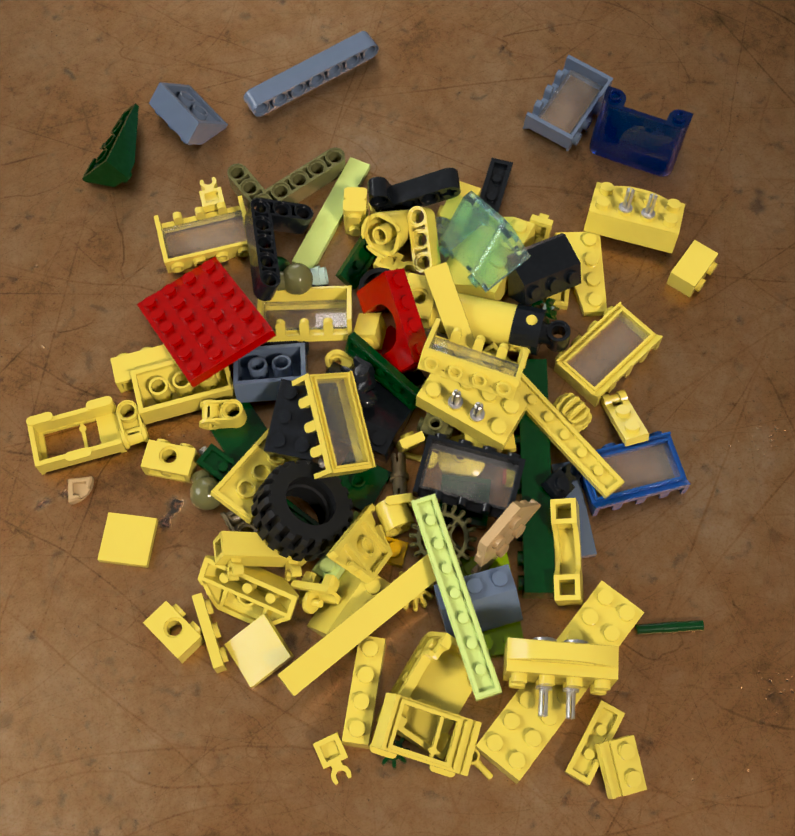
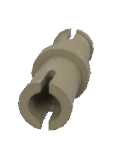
[390,452,409,495]

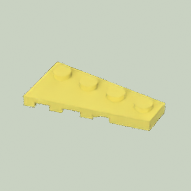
[554,232,607,316]

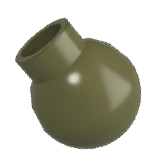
[277,263,313,295]
[190,470,221,510]

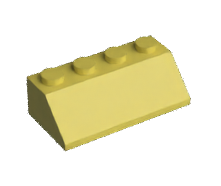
[130,360,236,425]

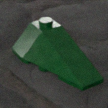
[82,103,139,187]

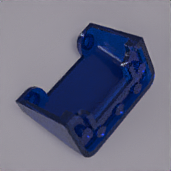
[589,86,693,177]

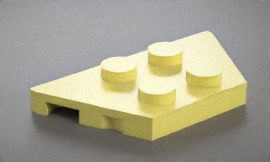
[326,503,393,584]

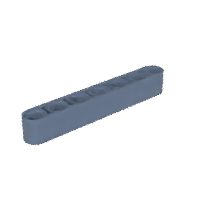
[243,31,379,117]

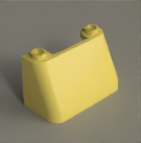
[376,631,495,761]

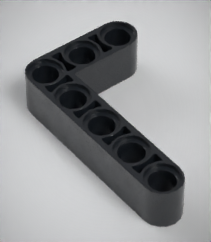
[244,198,314,301]

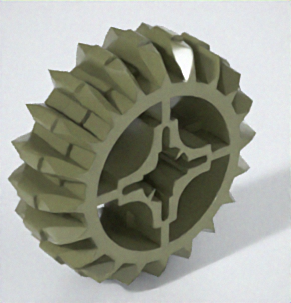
[409,503,477,567]

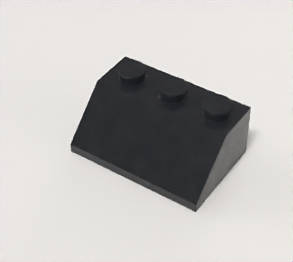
[506,233,581,306]

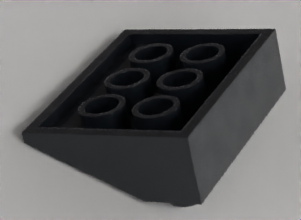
[318,362,415,463]

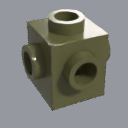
[417,412,453,445]

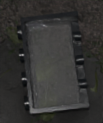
[413,433,526,519]

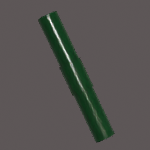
[635,620,704,635]

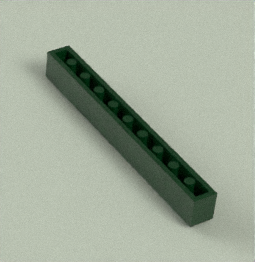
[514,359,555,599]

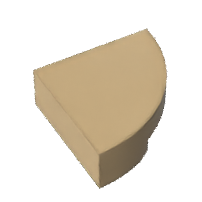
[68,476,94,505]

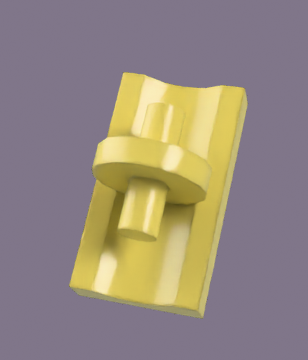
[291,571,342,614]

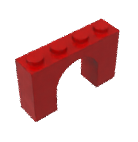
[356,268,427,374]

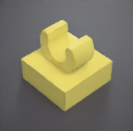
[529,213,554,240]

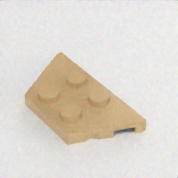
[471,499,541,574]

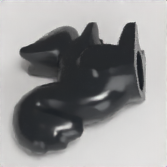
[331,356,379,409]

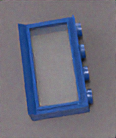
[578,431,691,517]

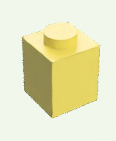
[354,313,387,349]

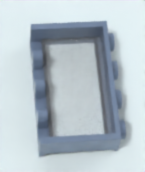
[523,55,613,151]

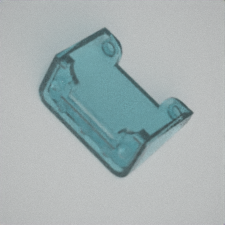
[438,191,531,292]

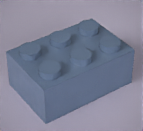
[233,342,308,403]

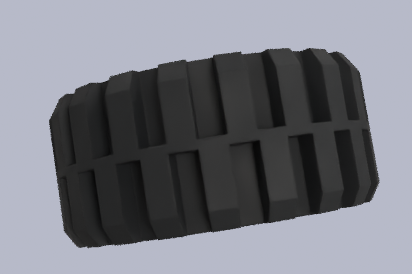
[251,460,353,561]

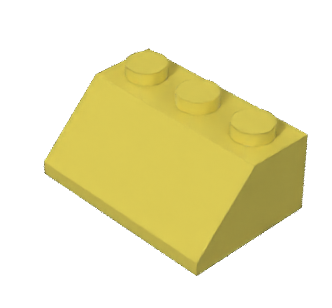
[307,570,391,654]

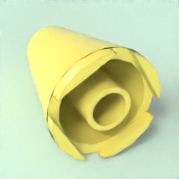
[361,209,410,258]

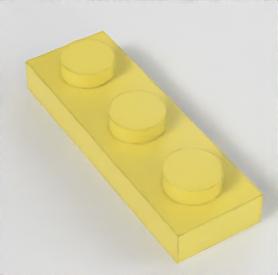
[192,593,229,674]
[564,700,625,786]

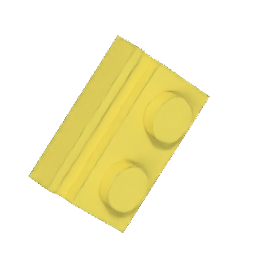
[595,735,647,799]

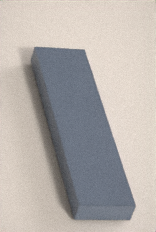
[551,462,597,558]

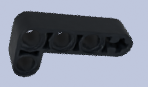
[367,168,461,212]

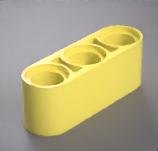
[407,206,441,273]

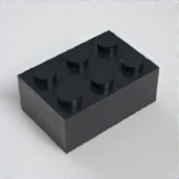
[264,379,334,464]

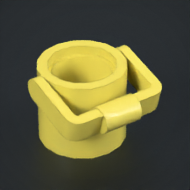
[375,493,416,537]

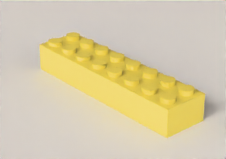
[475,581,644,784]

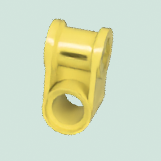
[199,399,247,430]
[116,400,150,449]

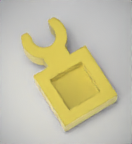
[199,177,224,213]
[373,252,416,277]
[313,732,352,785]

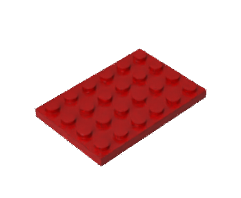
[137,257,276,388]

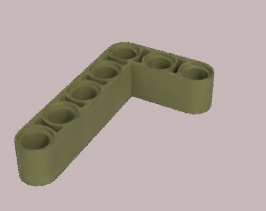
[227,147,346,208]

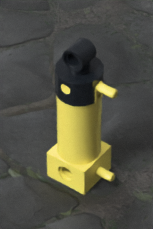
[407,272,571,369]

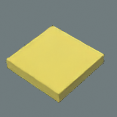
[97,512,158,568]
[224,614,294,688]

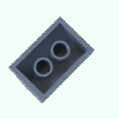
[149,82,228,145]
[433,564,523,638]

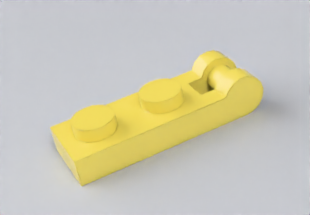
[600,390,649,447]

